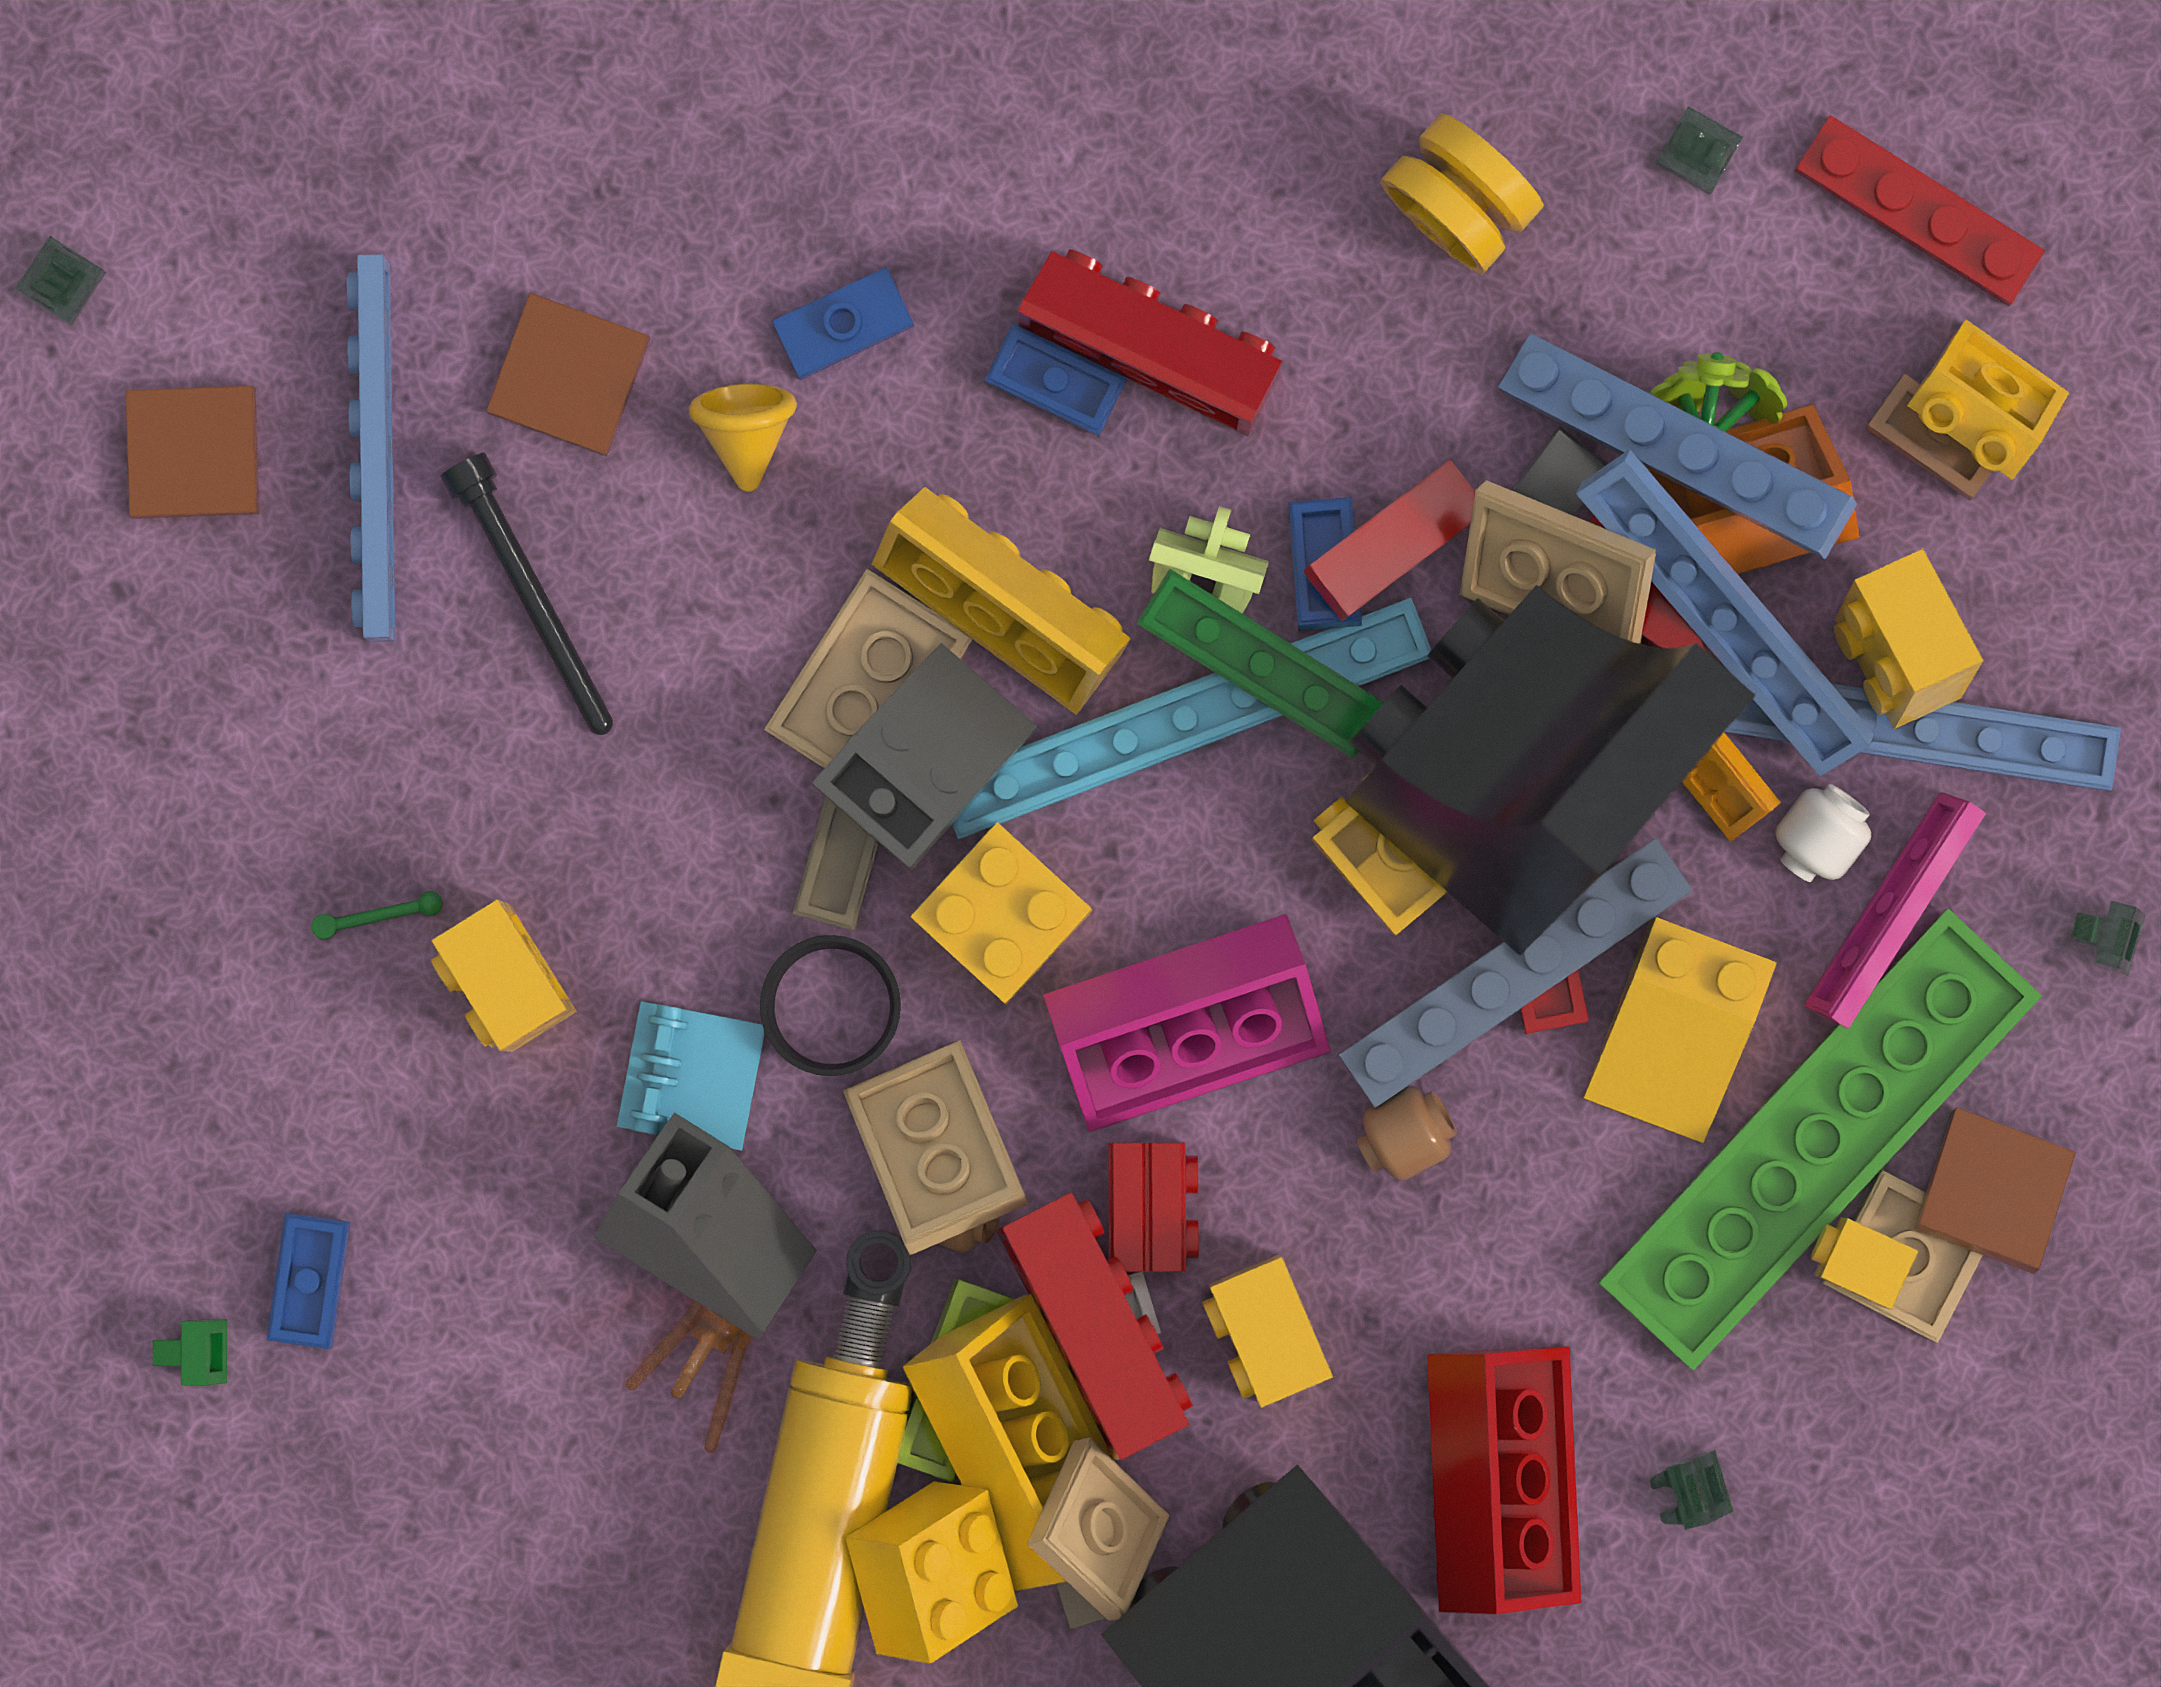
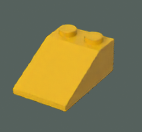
[1583,917,1777,1143]

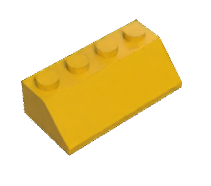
[871,487,1131,715]
[903,1294,1115,1591]

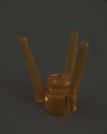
[626,1300,753,1453]

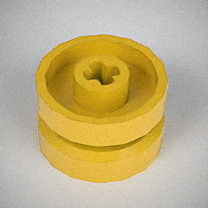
[1380,113,1544,275]

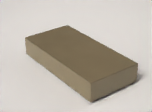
[793,797,879,931]

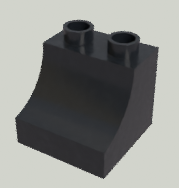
[1345,585,1755,955]
[1101,1464,1490,1687]

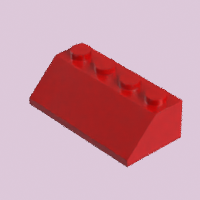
[1017,249,1282,436]
[996,1192,1193,1461]
[1427,1346,1582,1614]

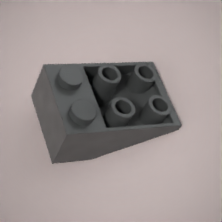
[812,643,1038,872]
[594,1112,817,1340]

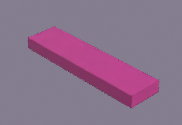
[1805,792,1986,1029]

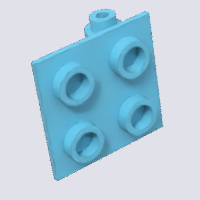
[616,1001,765,1151]

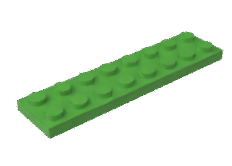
[1597,908,2042,1371]

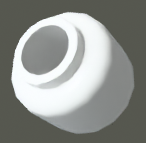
[1775,784,1871,882]

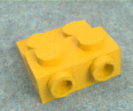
[1907,319,2070,480]
[1311,774,1447,936]

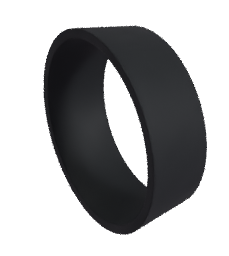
[760,935,901,1076]

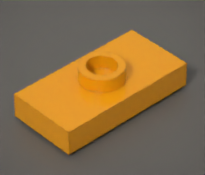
[1682,732,1781,842]

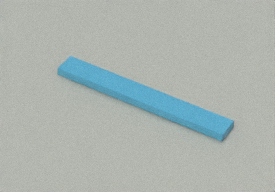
[953,598,1431,840]

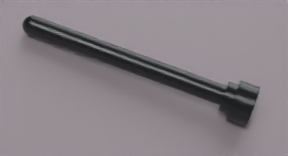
[440,452,613,735]

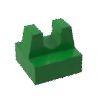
[153,1319,227,1386]

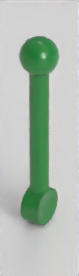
[311,891,443,939]

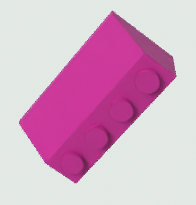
[1043,914,1331,1132]

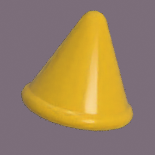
[688,384,797,492]

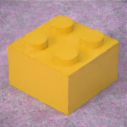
[1834,549,1983,729]
[910,822,1092,1005]
[430,899,577,1052]
[1202,1254,1333,1408]
[845,1481,1018,1664]

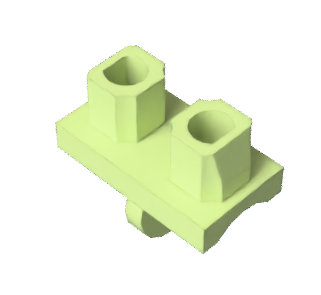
[1149,506,1269,614]

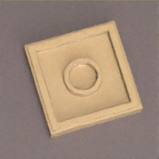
[1822,1170,1983,1343]
[1027,1438,1170,1621]

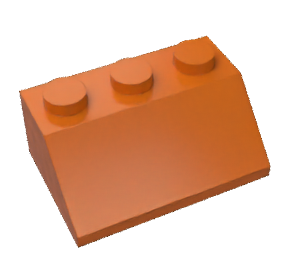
[1647,404,1860,574]

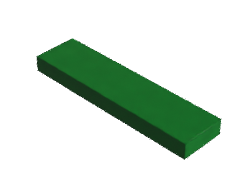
[1136,569,1384,759]

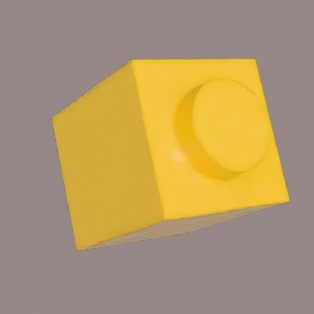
[1811,1217,1918,1310]

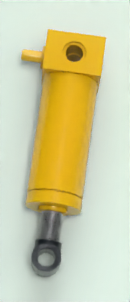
[716,1230,914,1687]

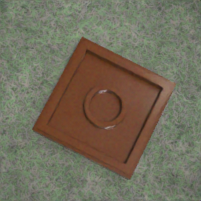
[486,293,650,457]
[126,386,259,519]
[1914,1107,2076,1274]

